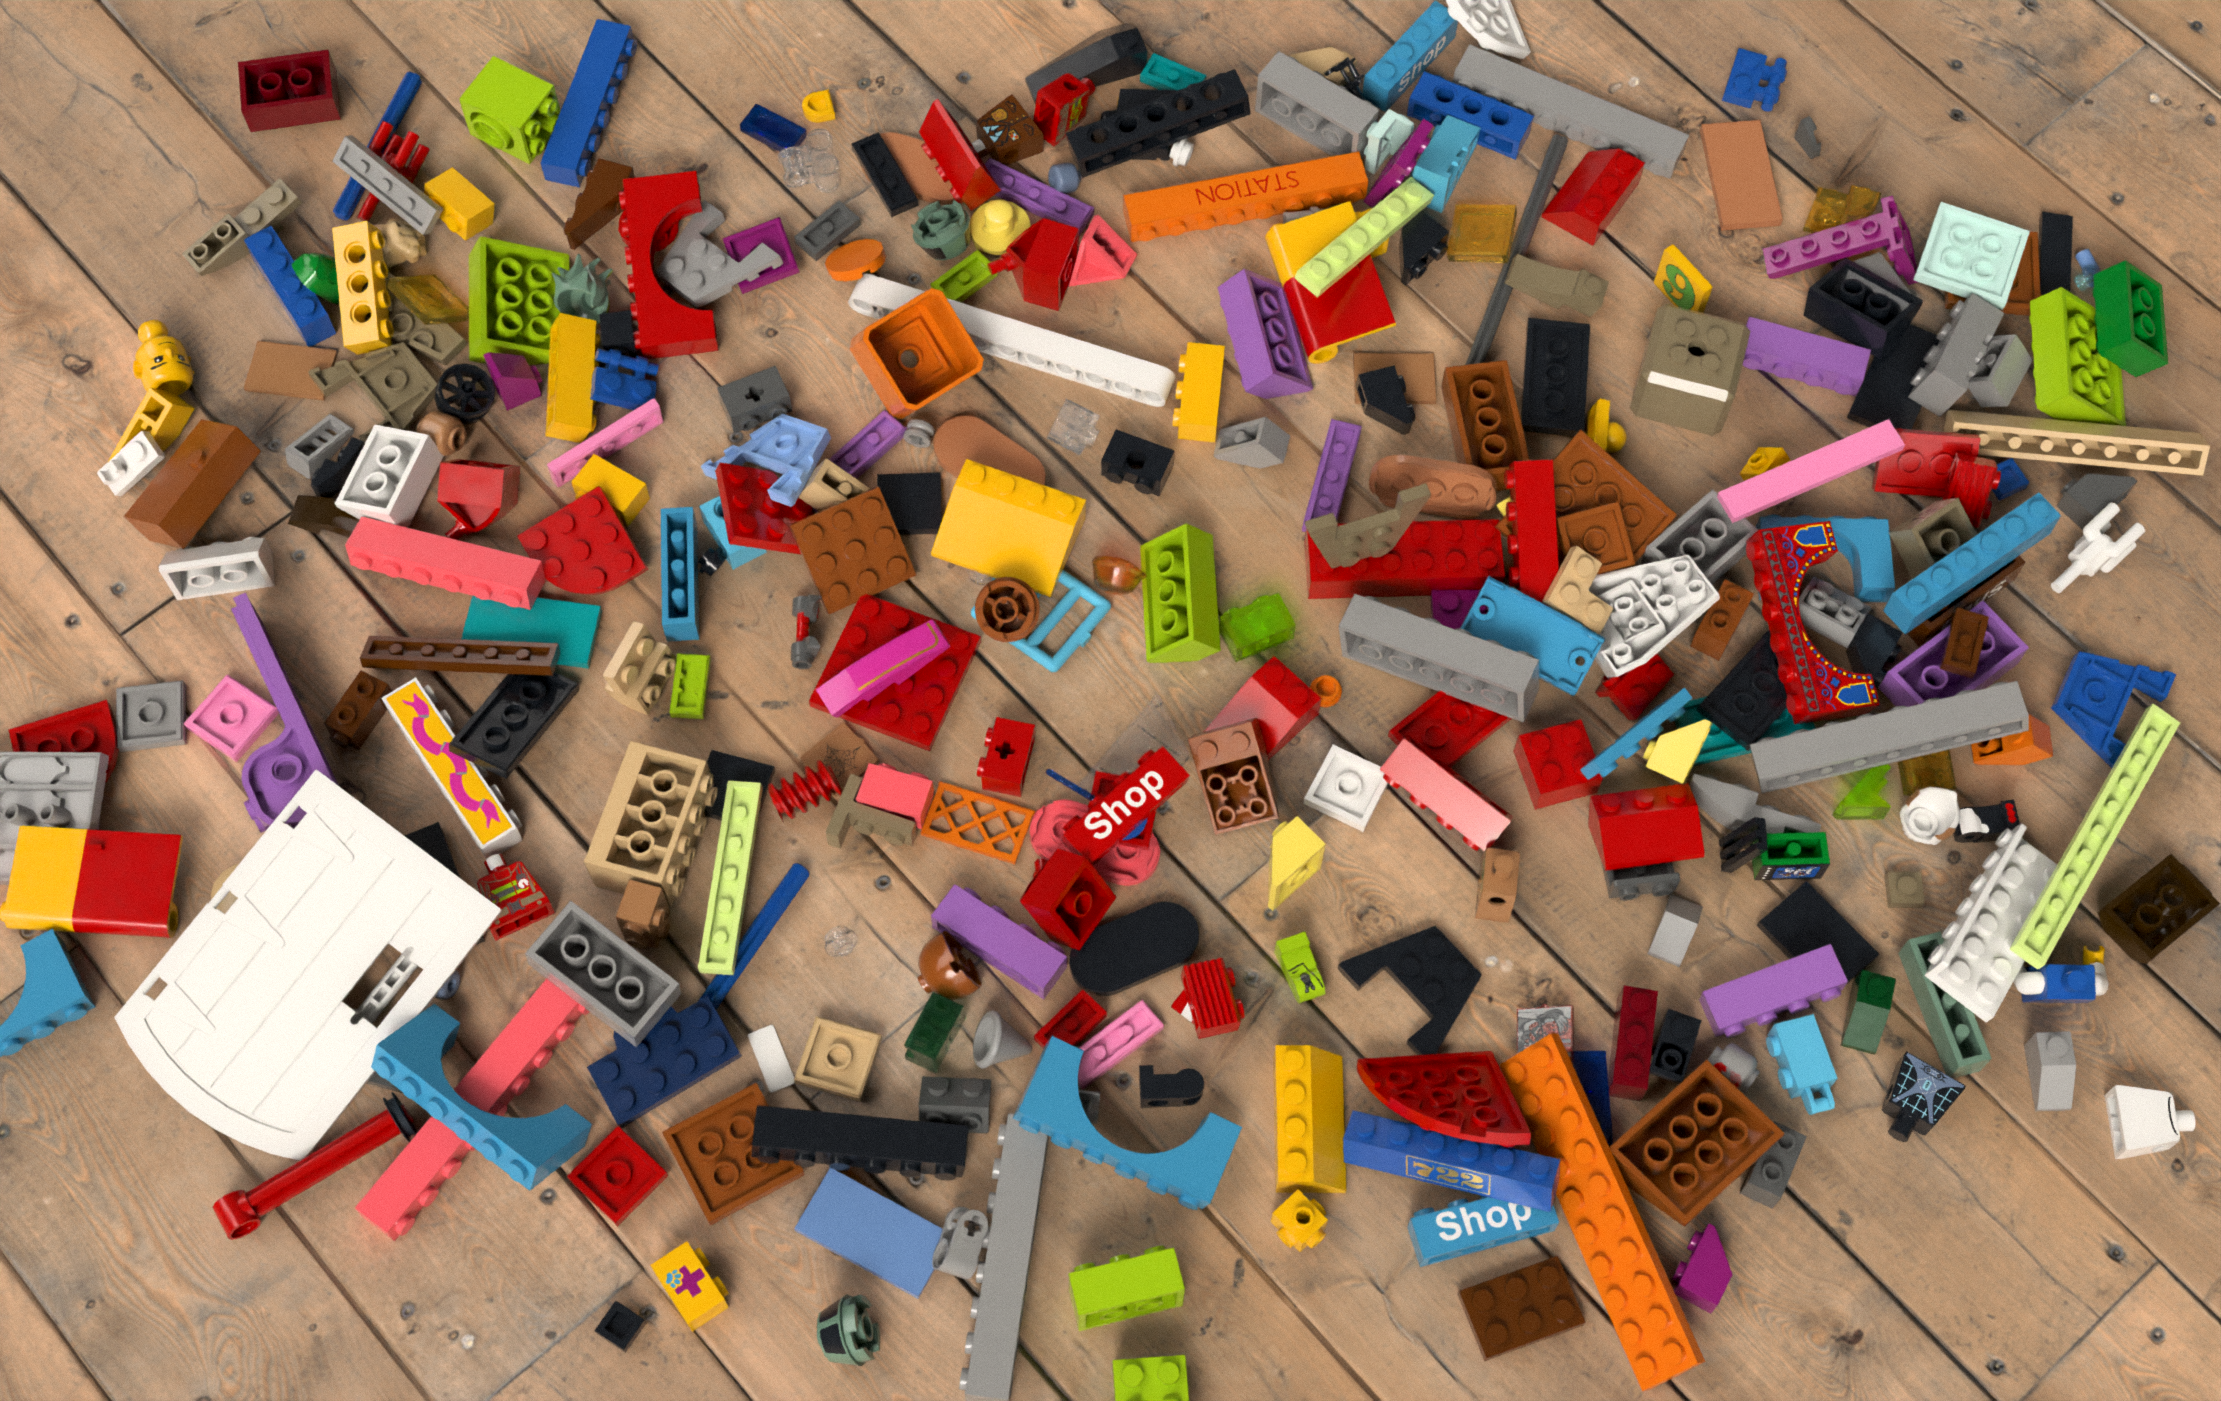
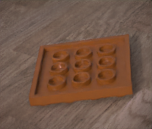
[1495,430,1677,575]

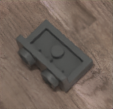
[1601,861,1681,901]
[919,1076,992,1134]

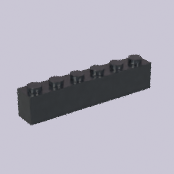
[751,1105,968,1180]

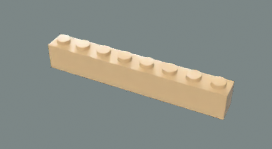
[1943,410,2210,476]

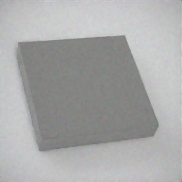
[116,680,186,752]

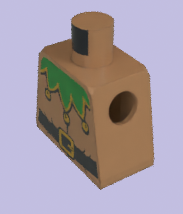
[1475,848,1520,923]

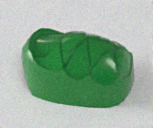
[291,253,340,305]

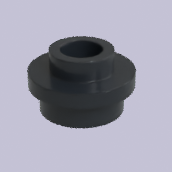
[698,547,727,577]

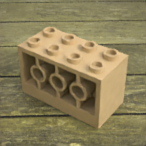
[584,741,718,907]

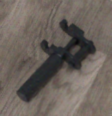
[1324,57,1378,122]

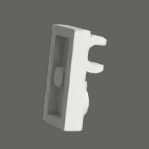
[97,431,166,496]

